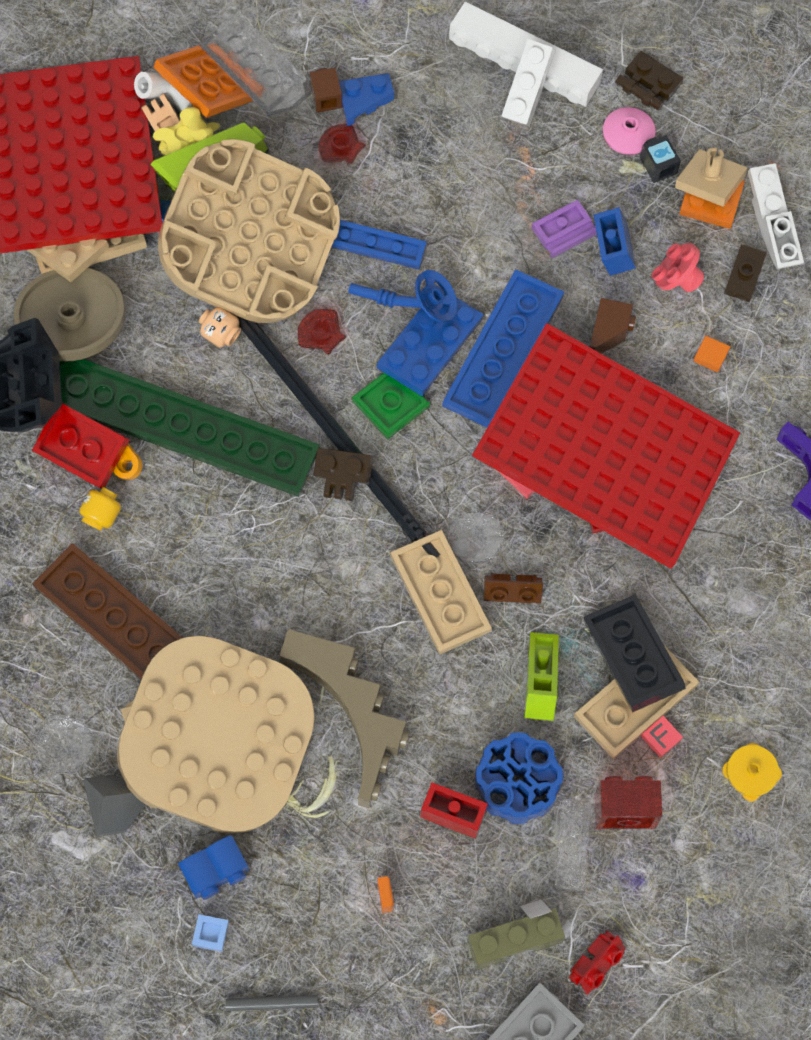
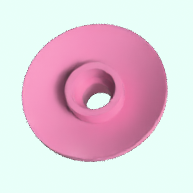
[603,107,655,155]

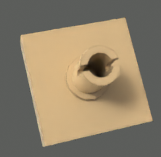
[675,148,748,207]

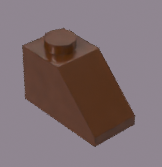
[590,298,636,354]

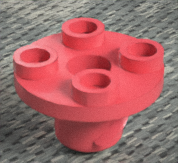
[651,243,704,292]

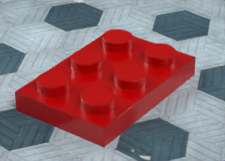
[32,403,130,489]

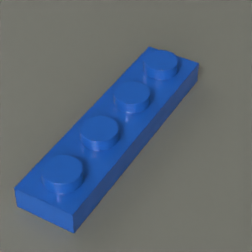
[331,220,427,270]

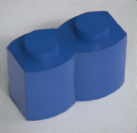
[178,835,249,900]

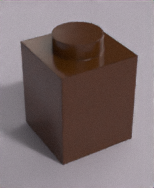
[310,68,342,113]

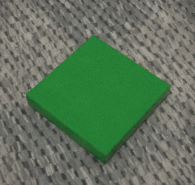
[352,373,430,440]

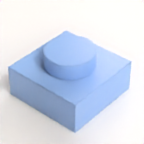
[192,914,229,952]

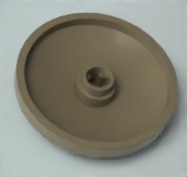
[14,268,125,361]

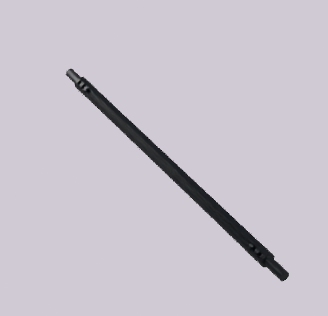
[233,314,441,558]

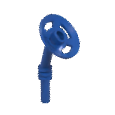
[348,270,457,322]

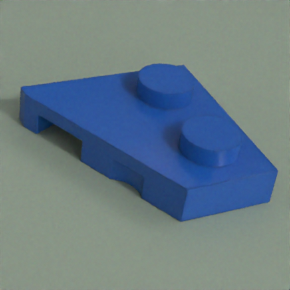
[339,73,394,126]

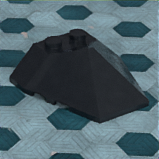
[0,318,62,433]

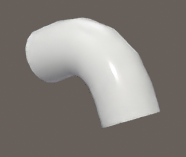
[134,72,201,114]

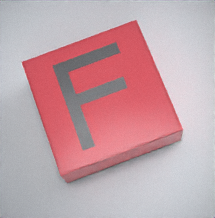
[641,716,683,758]

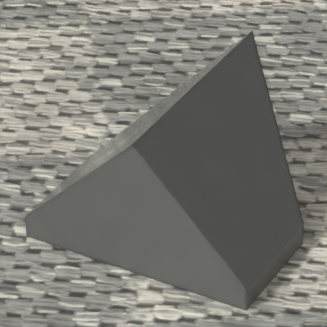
[83,775,146,837]

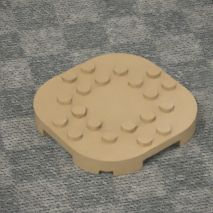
[158,139,340,323]
[117,636,314,834]

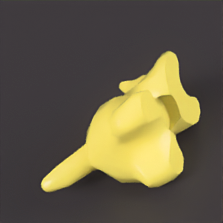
[153,107,220,155]

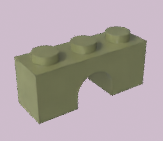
[467,908,565,970]

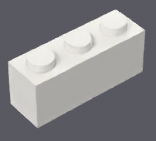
[502,39,555,127]

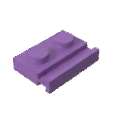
[531,199,597,258]

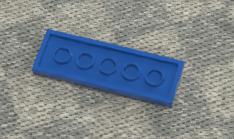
[442,269,564,427]

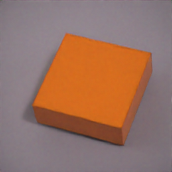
[693,335,731,373]
[377,876,394,913]

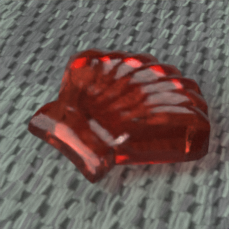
[318,124,366,164]
[297,309,346,355]

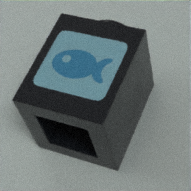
[640,135,681,183]

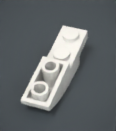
[748,163,804,269]

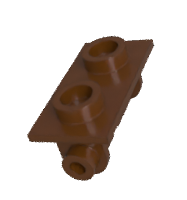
[484,573,543,603]

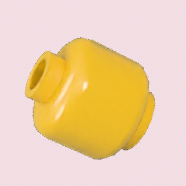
[79,487,121,531]

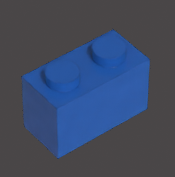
[594,207,636,276]

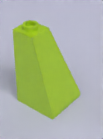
[151,122,268,192]

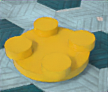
[722,743,782,802]

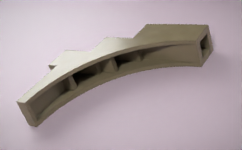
[279,629,410,808]

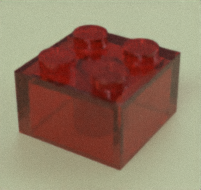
[595,776,662,829]

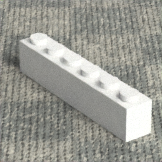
[449,2,603,107]

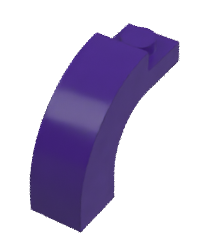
[776,421,811,521]

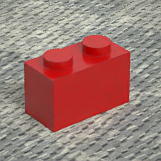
[420,782,488,839]

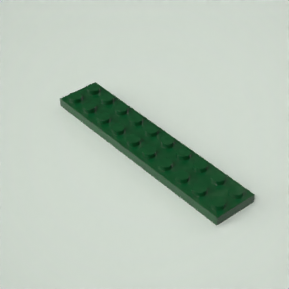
[59,359,320,497]

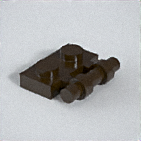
[615,51,684,111]

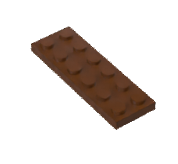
[32,543,183,680]

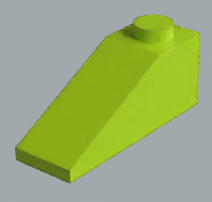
[524,632,559,721]

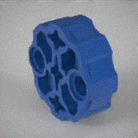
[475,732,563,824]

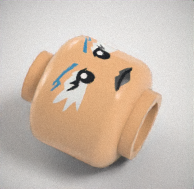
[199,307,241,347]

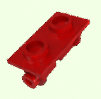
[568,931,625,995]

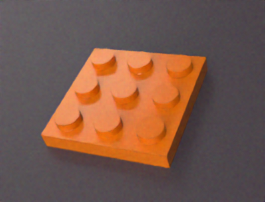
[153,41,264,118]

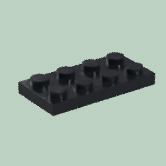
[583,594,686,713]

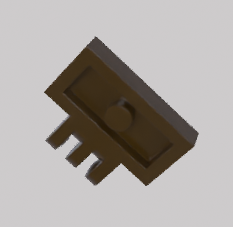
[313,448,374,501]

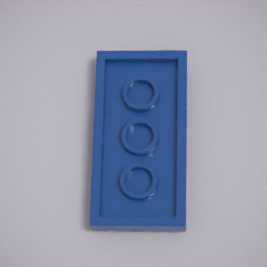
[377,286,484,396]

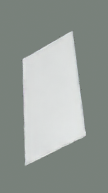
[520,900,552,919]

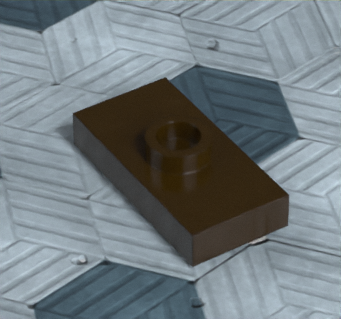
[724,244,767,302]

